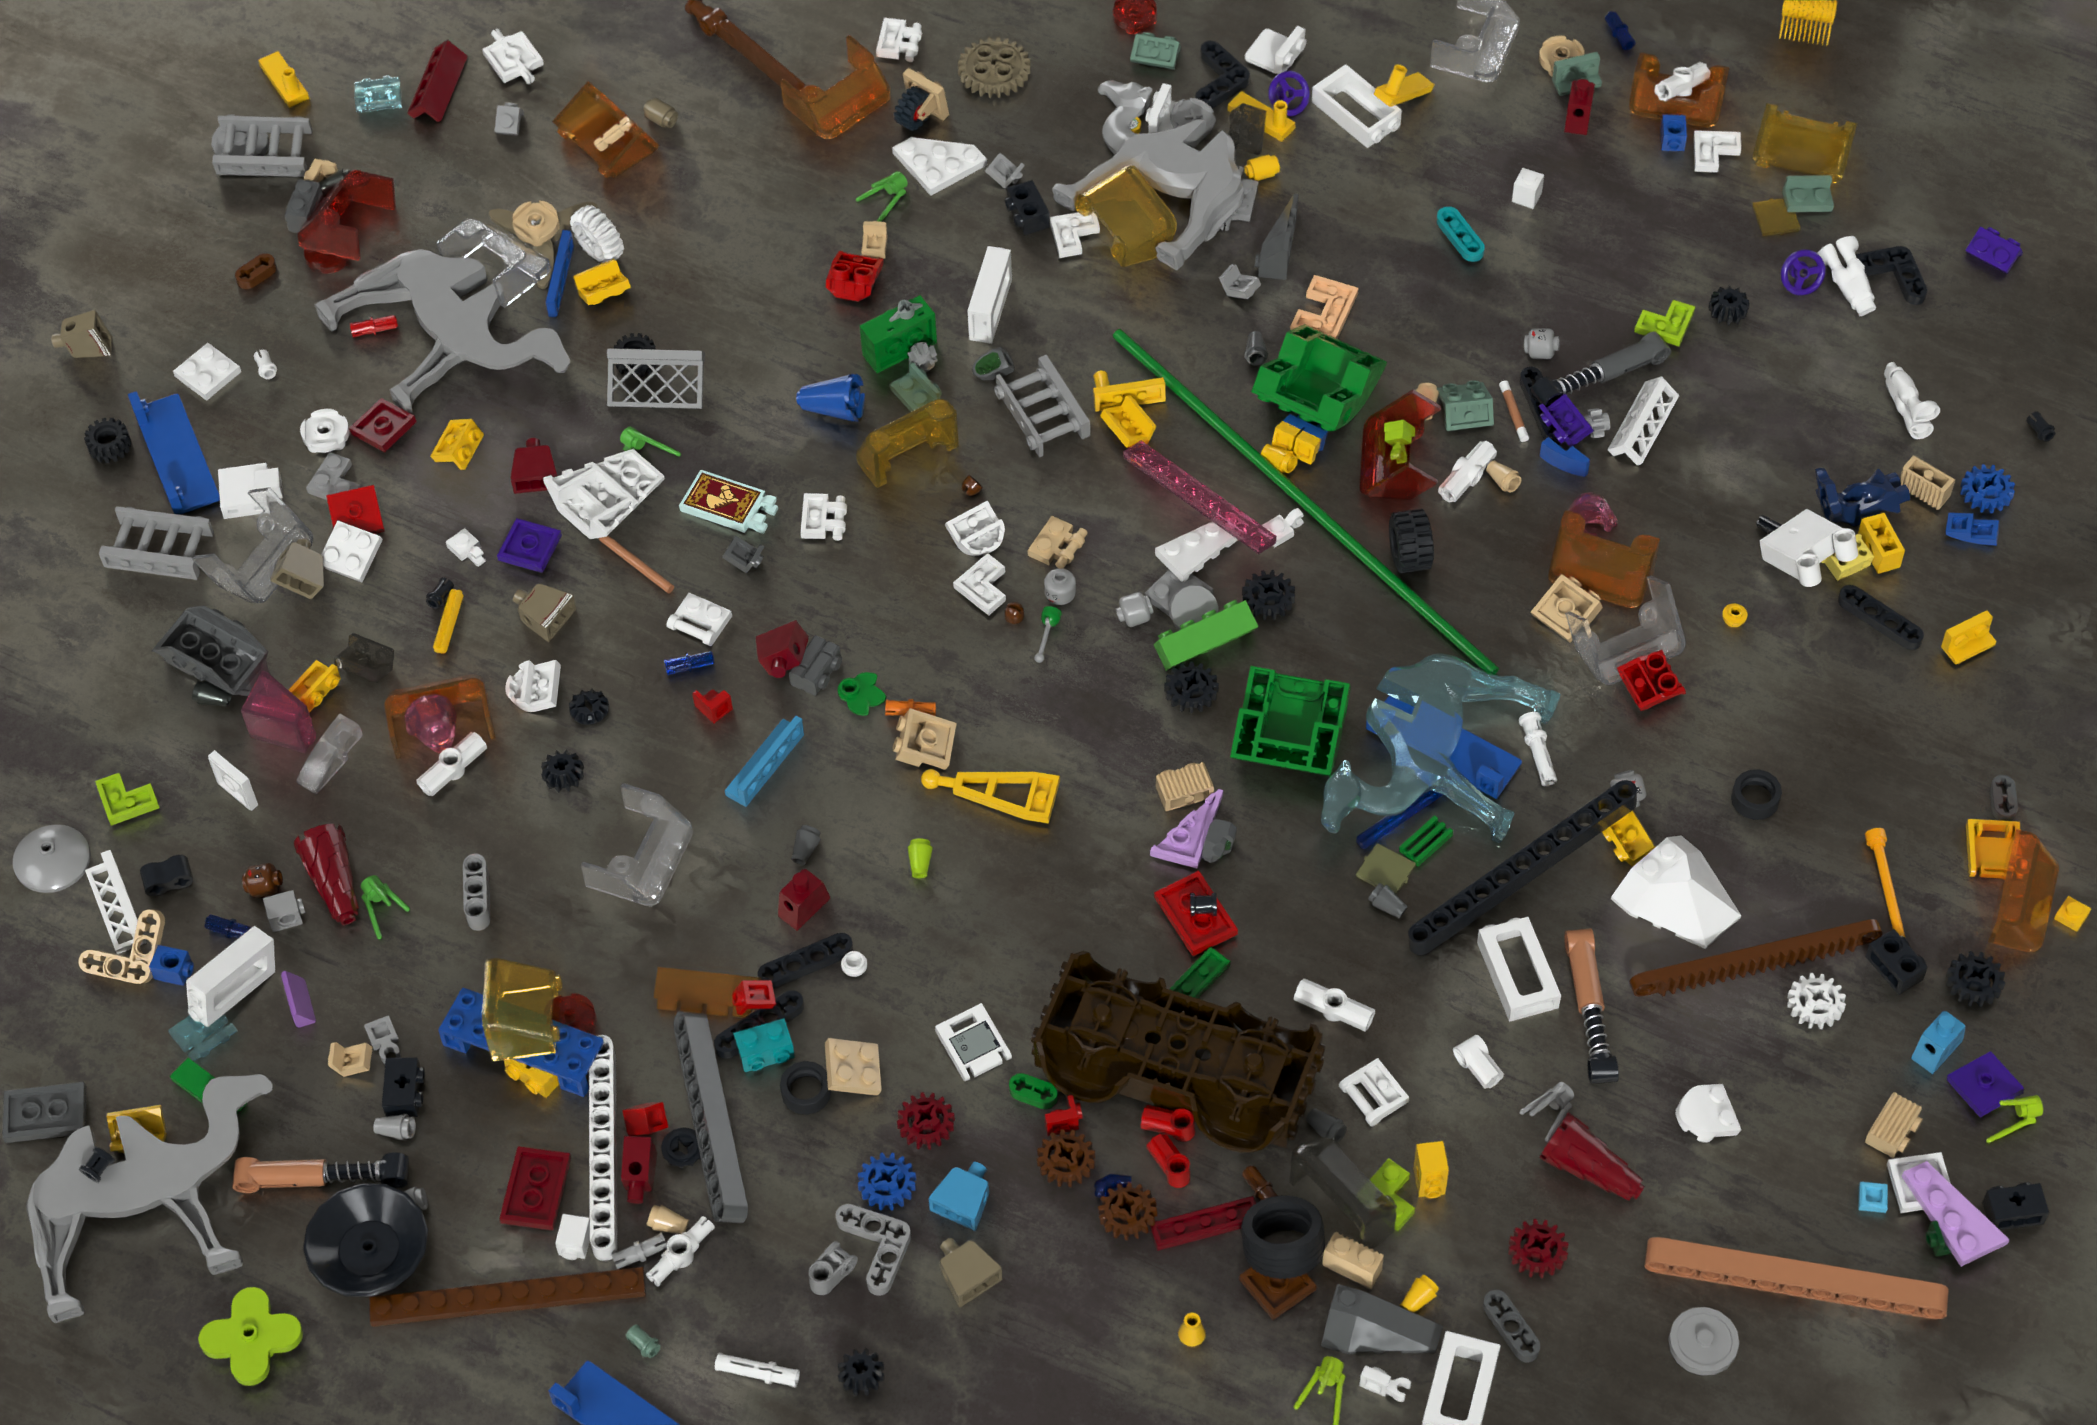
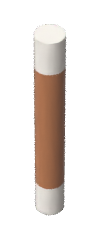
[1499,381,1529,442]

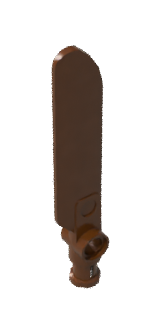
[685,0,808,98]

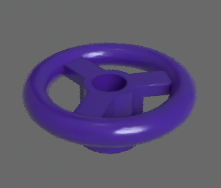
[1268,71,1310,116]
[1781,250,1826,295]

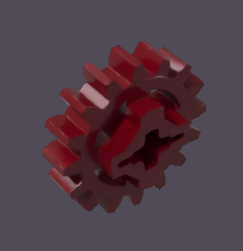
[897,1092,955,1150]
[1508,1219,1569,1278]

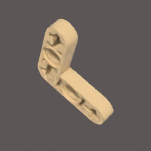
[79,910,165,984]

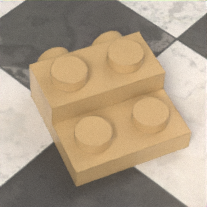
[1531,574,1603,643]
[892,708,957,770]

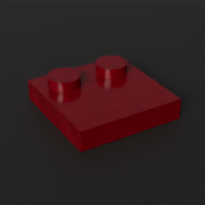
[349,398,417,452]

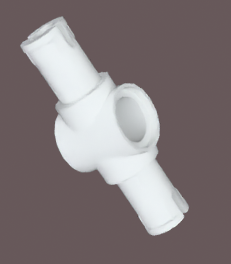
[646,1216,715,1286]

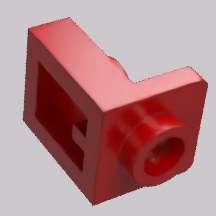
[732,980,776,1015]
[1045,1095,1083,1136]

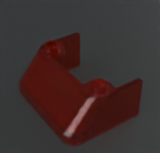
[297,170,396,261]
[1360,389,1441,500]

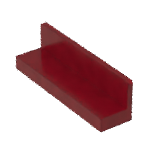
[407,40,468,122]

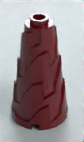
[293,824,359,925]
[1539,1113,1645,1200]

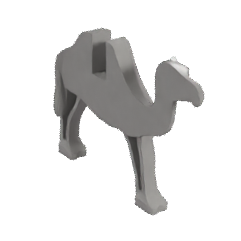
[1052,80,1244,270]
[314,249,570,414]
[26,1074,273,1323]

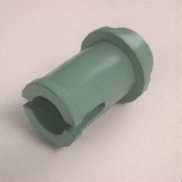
[626,1324,661,1358]

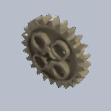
[958,36,1030,98]

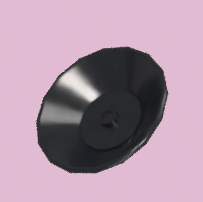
[303,1184,428,1297]

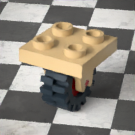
[894,68,949,131]

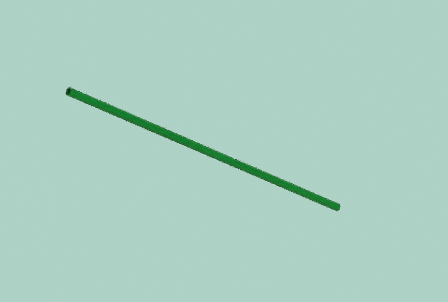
[1113,329,1499,677]

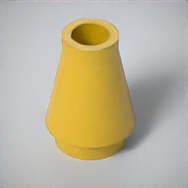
[1261,444,1298,473]
[1399,1275,1439,1313]
[1178,1313,1206,1347]

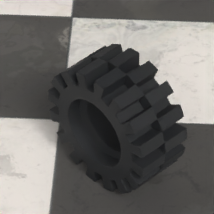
[614,333,656,378]
[84,417,131,463]

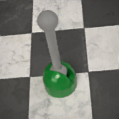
[1034,606,1062,663]

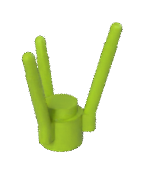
[1986,1095,2043,1143]
[1294,1356,1346,1425]

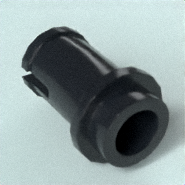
[2026,411,2056,442]
[426,577,454,609]

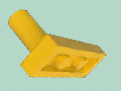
[258,51,309,108]
[1374,64,1435,107]
[1228,91,1296,142]
[1093,370,1166,412]

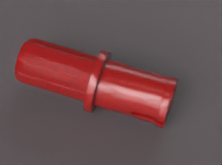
[350,315,398,338]

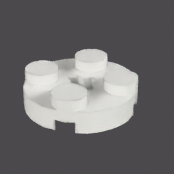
[300,409,350,453]

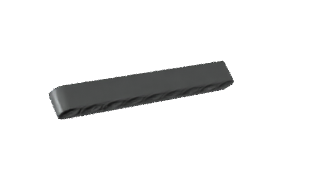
[673,1011,748,1223]

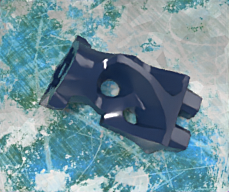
[1815,468,1910,527]

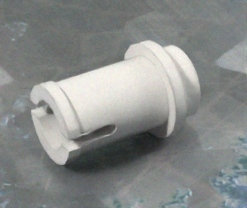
[254,350,277,379]

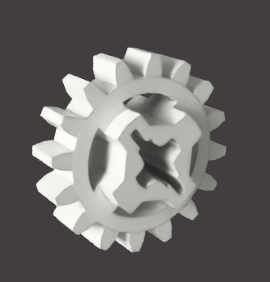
[1787,973,1846,1029]

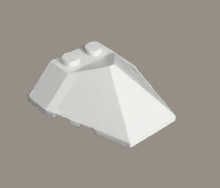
[1611,836,1741,949]

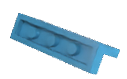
[725,716,804,807]

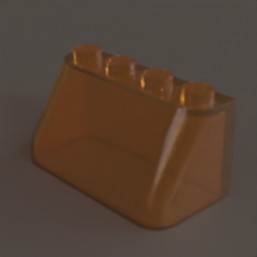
[1988,829,2059,952]

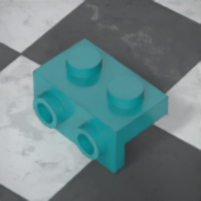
[733,1018,795,1072]

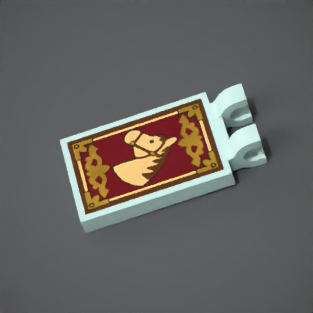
[679,470,778,534]

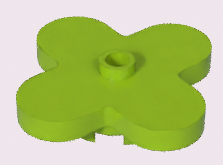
[198,1287,303,1386]

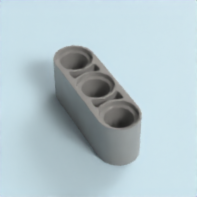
[463,853,491,931]

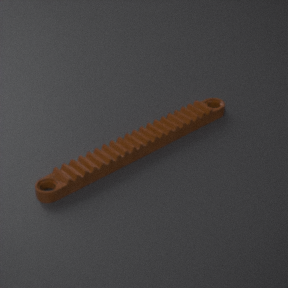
[1629,919,1883,997]

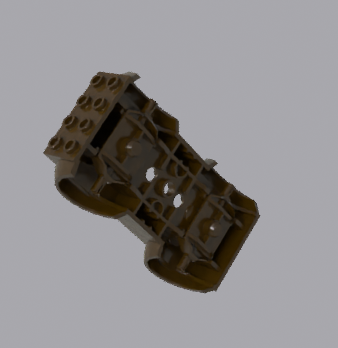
[1031,951,1326,1153]

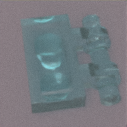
[354,75,402,113]
[168,1014,237,1062]

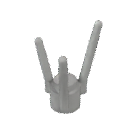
[1519,1082,1574,1143]

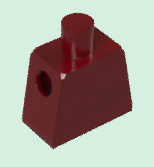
[1564,79,1595,135]
[511,438,557,494]
[756,620,809,678]
[778,869,830,931]
[621,1136,657,1204]

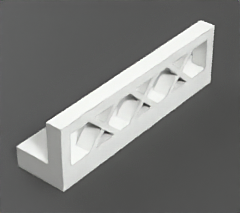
[1608,376,1679,465]
[85,850,147,954]

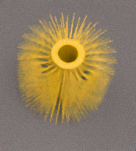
[1779,0,1838,46]

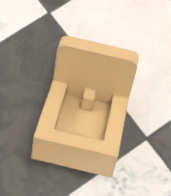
[304,159,338,183]
[862,221,887,259]
[328,1042,372,1077]

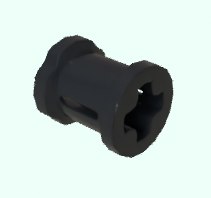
[1190,893,1217,916]
[79,1146,115,1183]

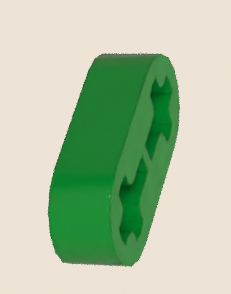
[1009,1073,1058,1110]

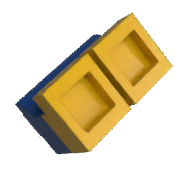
[1271,414,1328,465]

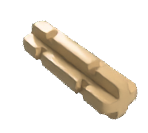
[594,116,634,151]

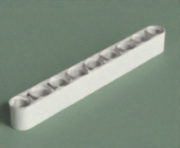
[589,1035,617,1261]

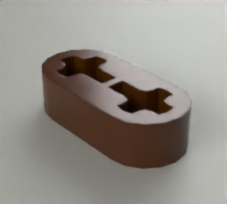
[235,253,276,289]

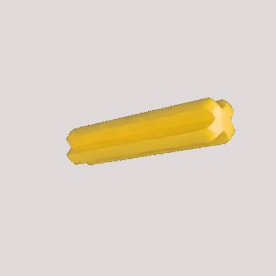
[433,589,463,654]

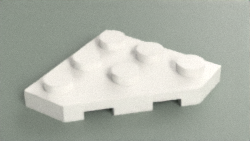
[892,137,987,196]

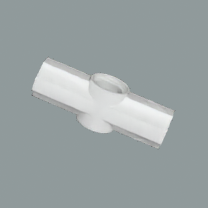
[1655,62,1710,101]
[1438,440,1497,503]
[417,732,487,796]
[1294,978,1375,1032]

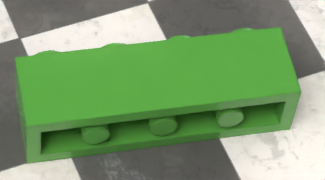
[1153,600,1258,671]

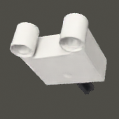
[1756,509,1858,587]

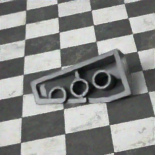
[1255,194,1299,280]
[1321,1284,1443,1354]

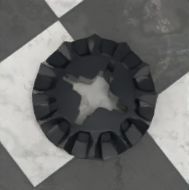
[569,688,609,725]
[661,1127,701,1169]

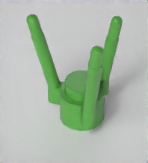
[856,171,908,222]
[620,426,681,456]
[361,875,410,940]

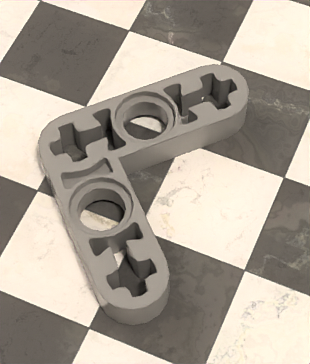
[835,1204,911,1296]

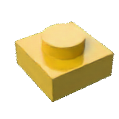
[2054,896,2091,932]

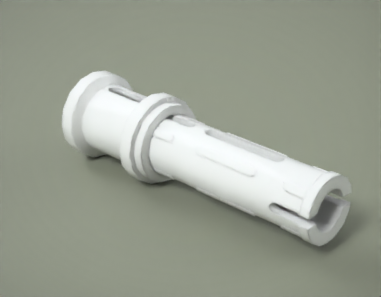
[1519,712,1557,786]

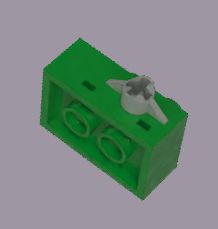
[860,295,937,373]

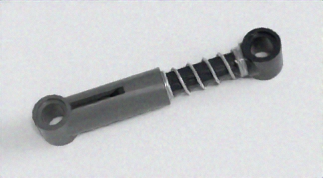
[1531,332,1671,408]

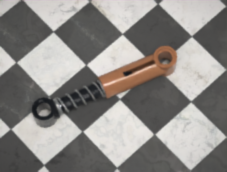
[1564,929,1619,1084]
[233,1152,409,1193]

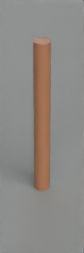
[599,535,674,594]

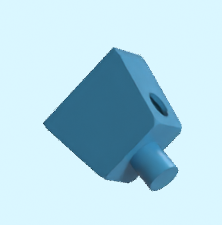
[1911,1011,1966,1074]
[929,1162,989,1231]

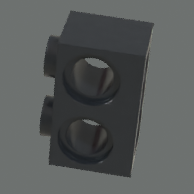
[1005,180,1050,236]
[1865,929,1928,995]

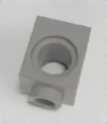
[263,890,305,932]

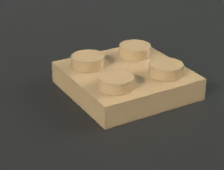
[825,1038,882,1096]

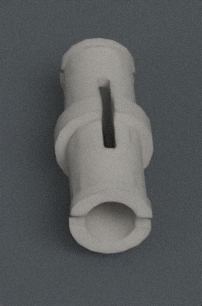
[611,1232,667,1270]

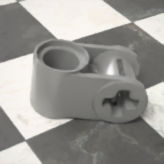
[809,1241,858,1295]

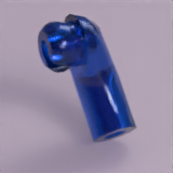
[1094,1174,1132,1198]

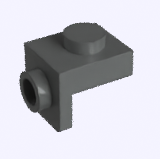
[722,536,764,573]

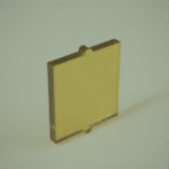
[1752,198,1801,236]

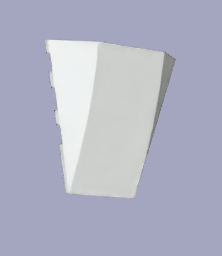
[543,449,665,539]

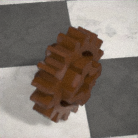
[1037,1129,1095,1187]
[1098,1182,1158,1240]

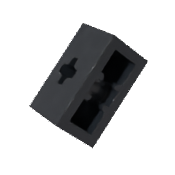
[382,1057,425,1117]
[1982,1182,2049,1230]

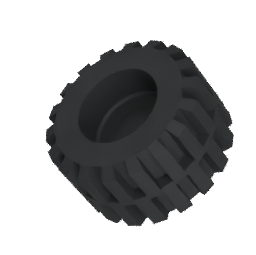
[1389,508,1434,573]

